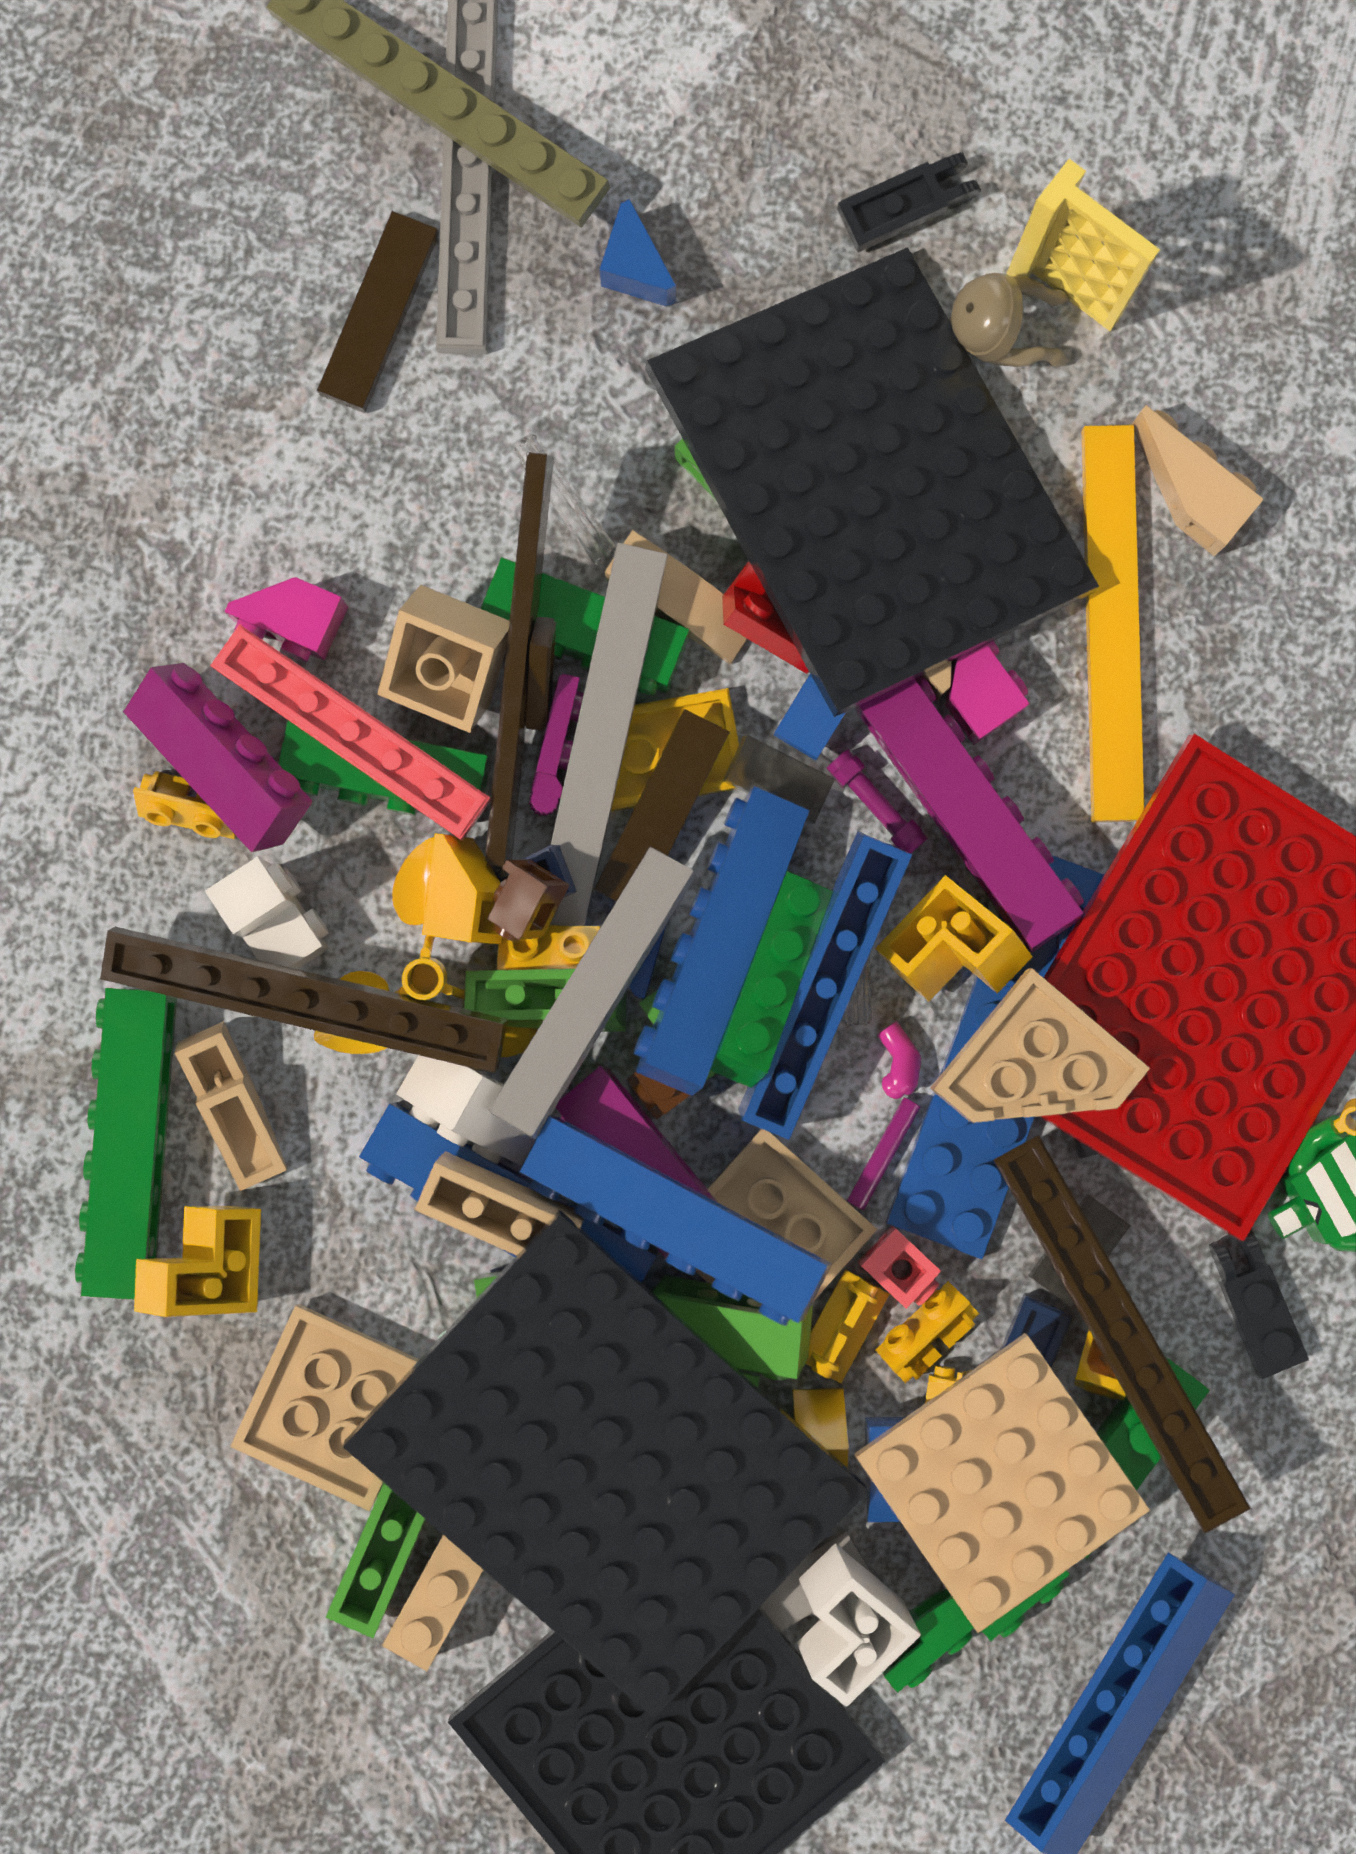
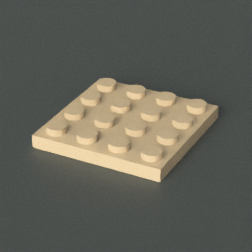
[855,1333,1150,1633]

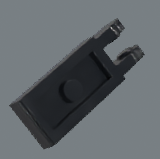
[837,152,981,252]
[1209,1229,1309,1379]

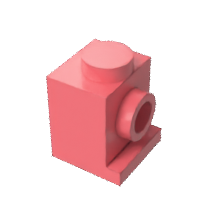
[857,1225,941,1309]

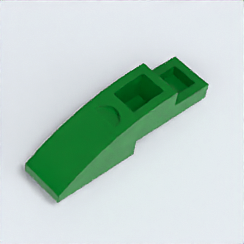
[883,1570,1070,1693]

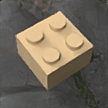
[377,585,509,733]

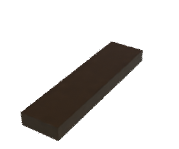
[317,211,439,413]
[594,709,730,901]

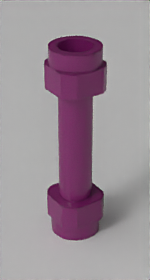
[826,749,928,854]

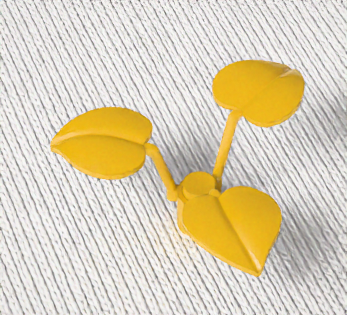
[314,837,538,1057]

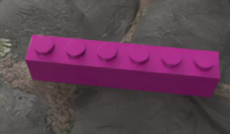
[856,676,1084,954]

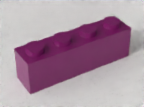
[123,663,313,853]
[555,1066,718,1259]

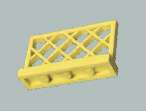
[1006,158,1160,331]

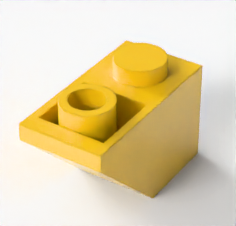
[422,833,502,944]

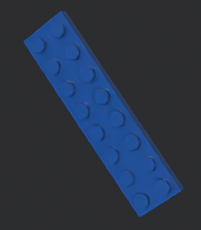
[885,855,1104,1259]

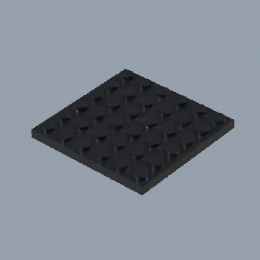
[448,1606,885,1854]

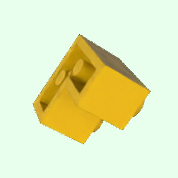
[875,875,1033,1002]
[134,1206,261,1317]

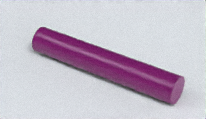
[847,1097,921,1210]

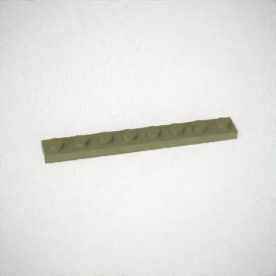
[266,0,611,228]

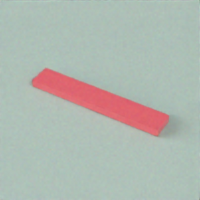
[210,624,491,841]

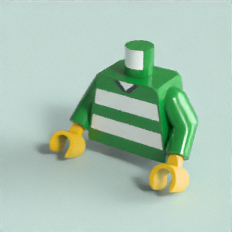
[1267,1098,1356,1252]

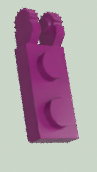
[528,674,584,817]

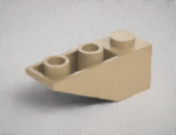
[1131,405,1264,557]

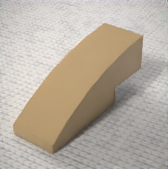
[605,530,747,665]
[175,1021,287,1191]

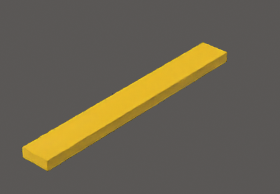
[1081,425,1144,823]

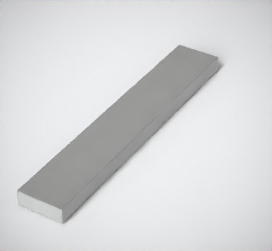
[488,847,696,1140]

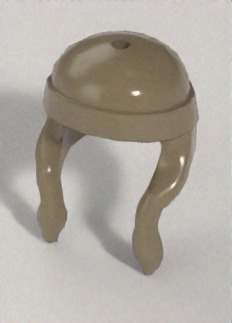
[949,273,1070,367]

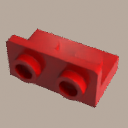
[722,561,809,674]

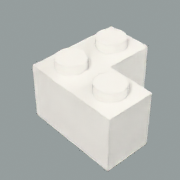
[205,857,330,969]
[397,1055,535,1165]
[797,1543,921,1707]

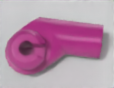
[877,1021,922,1099]

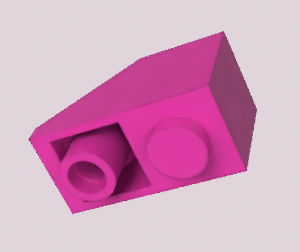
[224,577,348,662]
[945,641,1030,745]

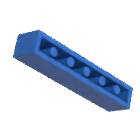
[634,786,810,1096]
[738,831,912,1140]
[359,1103,657,1283]
[520,1116,832,1326]
[1005,1552,1235,1854]

